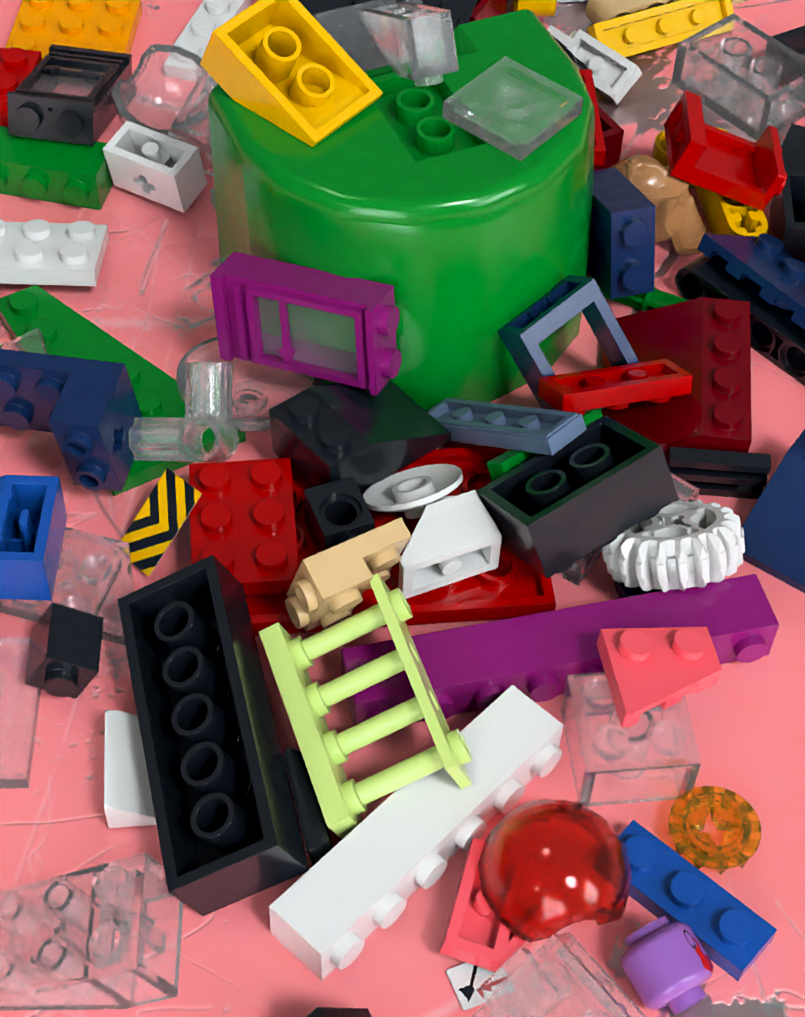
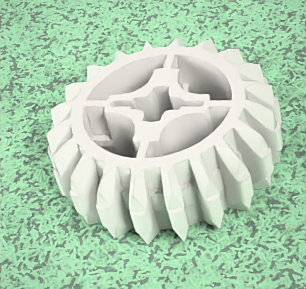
[602,499,745,593]

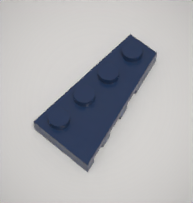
[697,233,805,330]

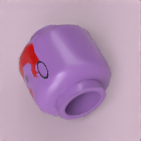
[621,916,714,1015]

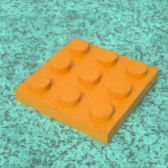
[5,0,142,79]

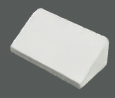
[104,710,157,828]

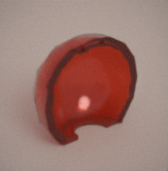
[478,798,632,943]

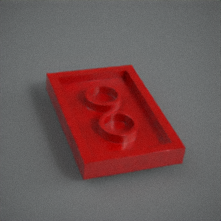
[189,458,299,596]

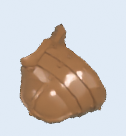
[610,153,710,255]

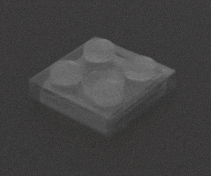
[442,56,584,161]

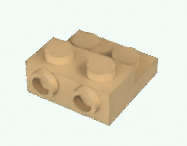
[285,517,411,632]

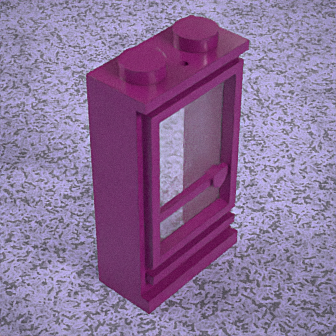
[210,252,402,396]

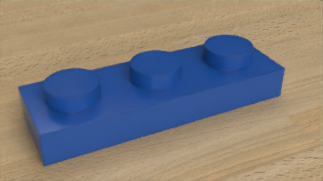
[595,820,777,981]

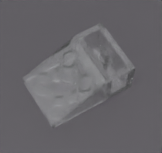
[0,852,183,1011]

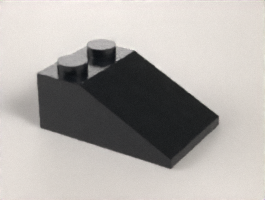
[269,380,451,493]

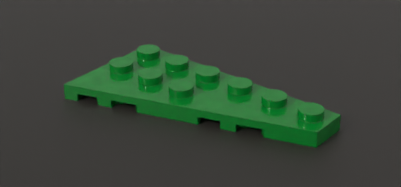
[0,285,246,496]

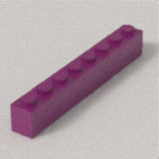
[341,574,779,726]

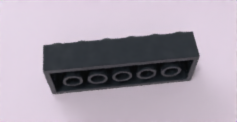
[117,555,309,916]

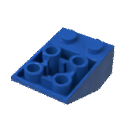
[0,475,67,601]

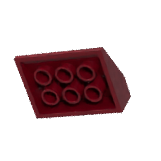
[601,297,752,461]

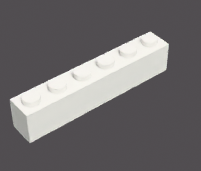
[269,685,563,981]

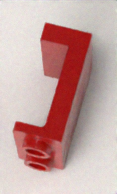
[664,90,787,211]

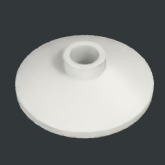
[363,464,463,519]

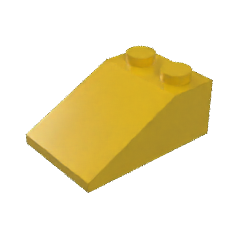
[200,0,383,148]

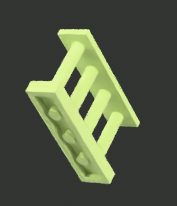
[259,573,472,839]

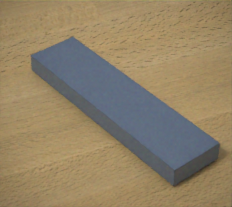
[427,398,587,456]

